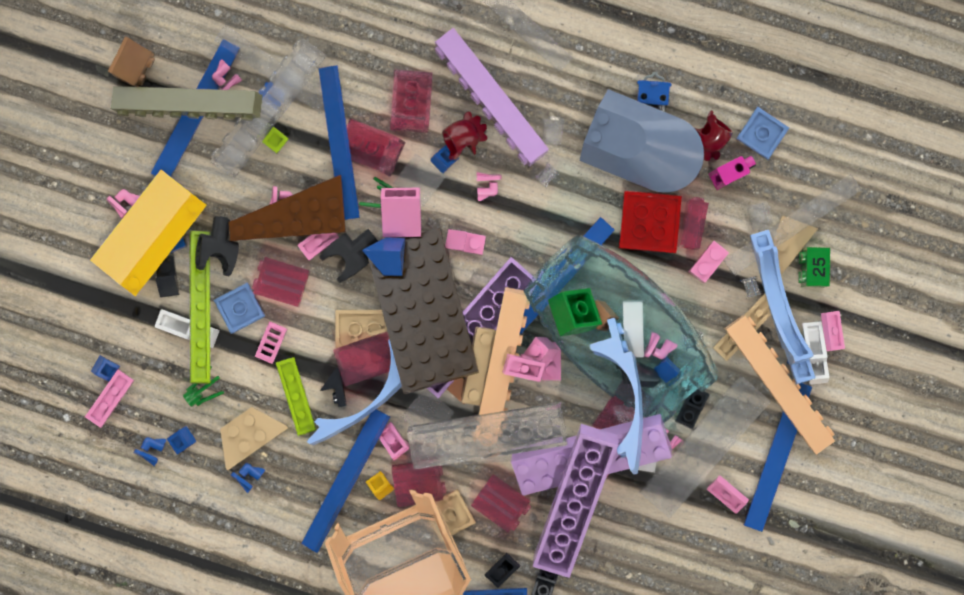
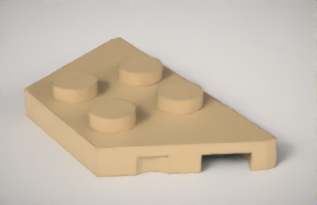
[220,407,289,471]

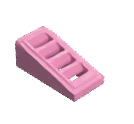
[255,321,288,364]

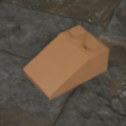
[108,36,155,87]

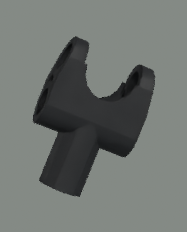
[195,216,239,277]
[319,229,378,283]

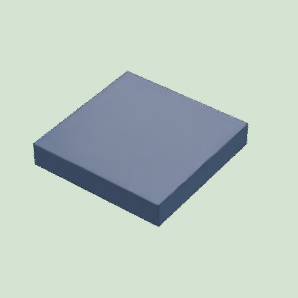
[736,107,789,160]
[214,282,266,334]

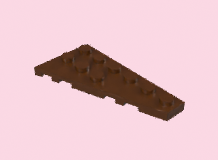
[229,175,346,241]

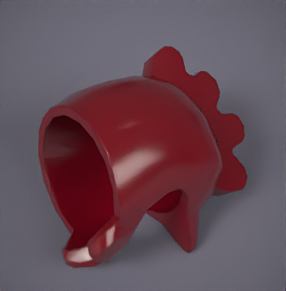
[695,110,733,161]
[442,111,488,160]

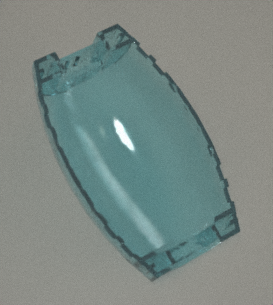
[523,235,719,423]

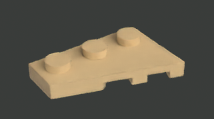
[772,216,818,275]
[335,310,387,349]

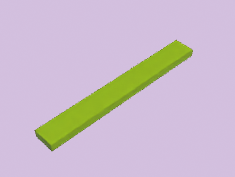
[189,231,210,384]

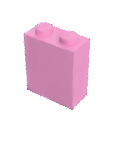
[381,188,421,238]

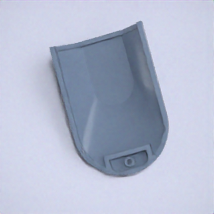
[579,89,704,192]

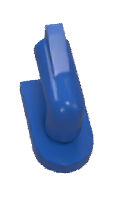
[133,437,167,467]
[230,463,265,494]

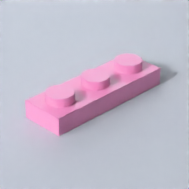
[85,369,135,428]

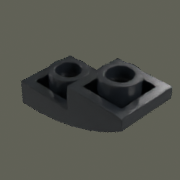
[675,386,710,430]
[531,569,558,595]

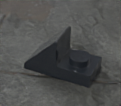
[155,257,180,298]
[320,368,347,407]
[484,552,521,588]

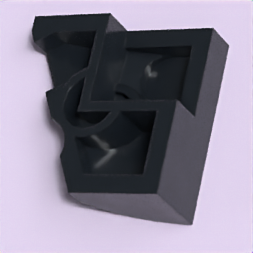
[616,361,661,388]

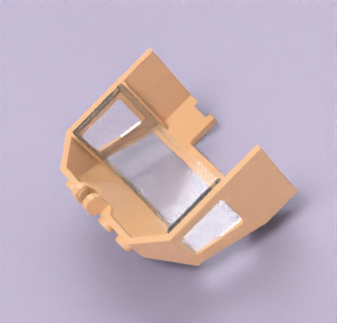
[325,490,471,595]

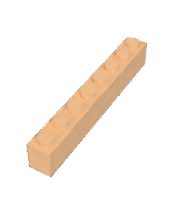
[474,287,531,443]
[724,315,835,455]

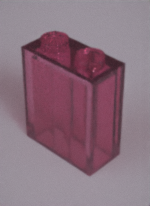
[678,197,709,250]
[252,257,310,307]
[391,458,446,507]
[471,474,531,533]

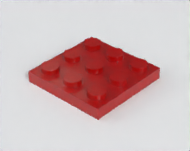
[619,191,682,254]

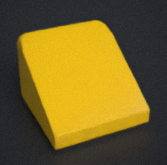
[366,471,394,500]

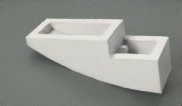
[623,300,644,357]
[155,309,220,348]
[802,321,829,385]

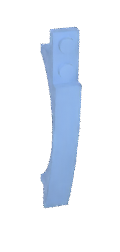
[750,230,815,385]
[589,318,643,474]
[307,339,402,445]

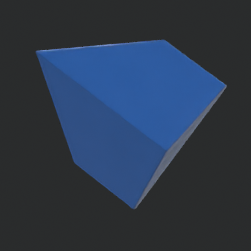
[362,237,405,276]

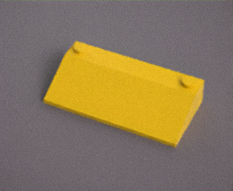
[90,170,207,297]

